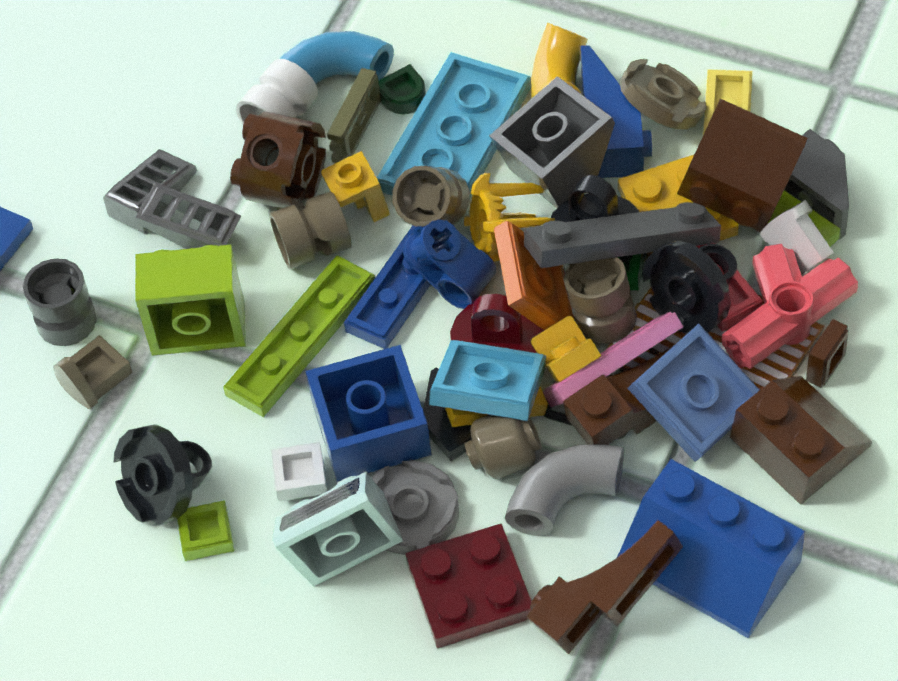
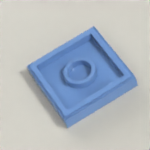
[627,323,760,462]

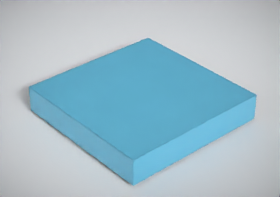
[429,340,546,421]

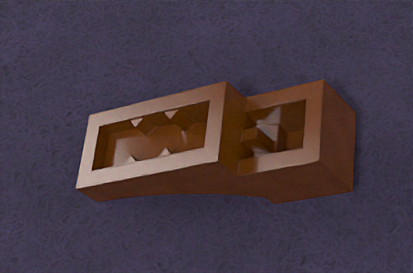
[563,345,674,445]
[526,520,683,655]

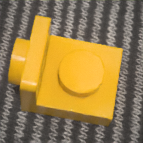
[321,151,390,222]
[531,316,601,382]

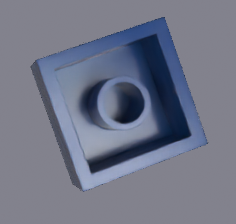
[305,345,432,482]

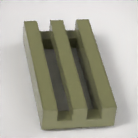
[327,68,381,163]

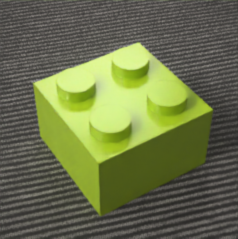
[135,244,246,356]

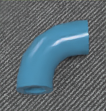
[279,31,394,84]

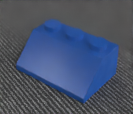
[617,459,805,639]

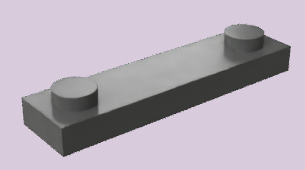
[524,202,721,268]

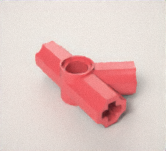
[722,244,858,369]

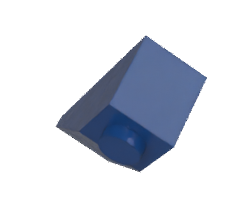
[581,45,652,178]

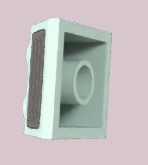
[272,472,403,587]

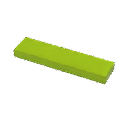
[223,255,375,417]

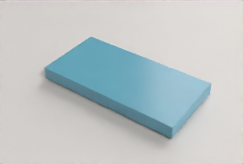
[377,52,531,197]

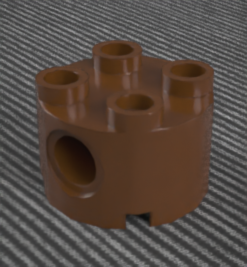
[230,111,326,209]

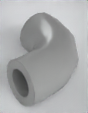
[504,445,625,536]

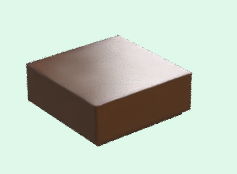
[806,319,849,388]

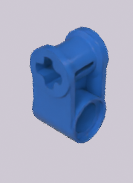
[403,219,497,309]

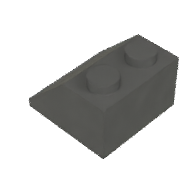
[489,76,615,208]

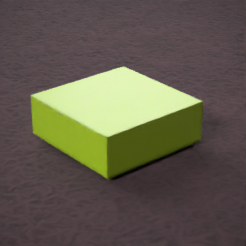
[177,500,234,561]

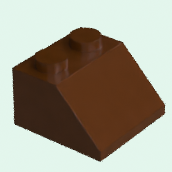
[677,98,808,232]
[730,376,872,505]

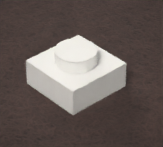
[271,442,327,501]

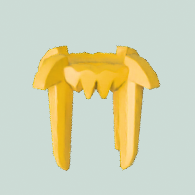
[464,173,555,262]

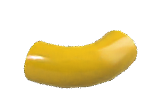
[531,22,588,98]

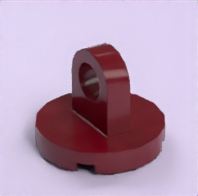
[450,294,544,353]

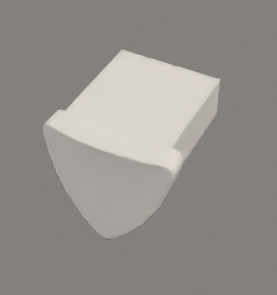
[760,200,834,275]

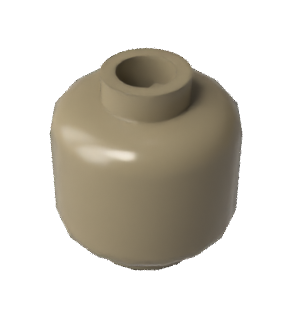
[464,415,542,479]

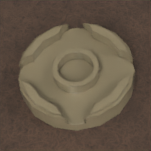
[619,58,707,130]

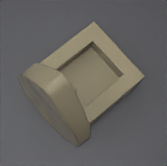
[53,335,133,409]

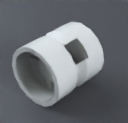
[235,59,318,125]

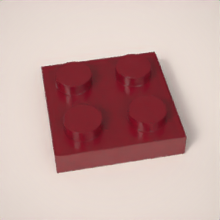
[405,523,532,649]

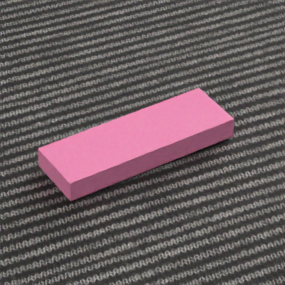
[543,312,683,407]

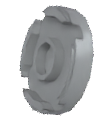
[371,460,460,555]

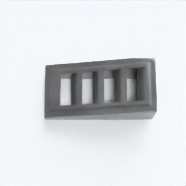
[103,148,197,234]
[133,183,241,249]

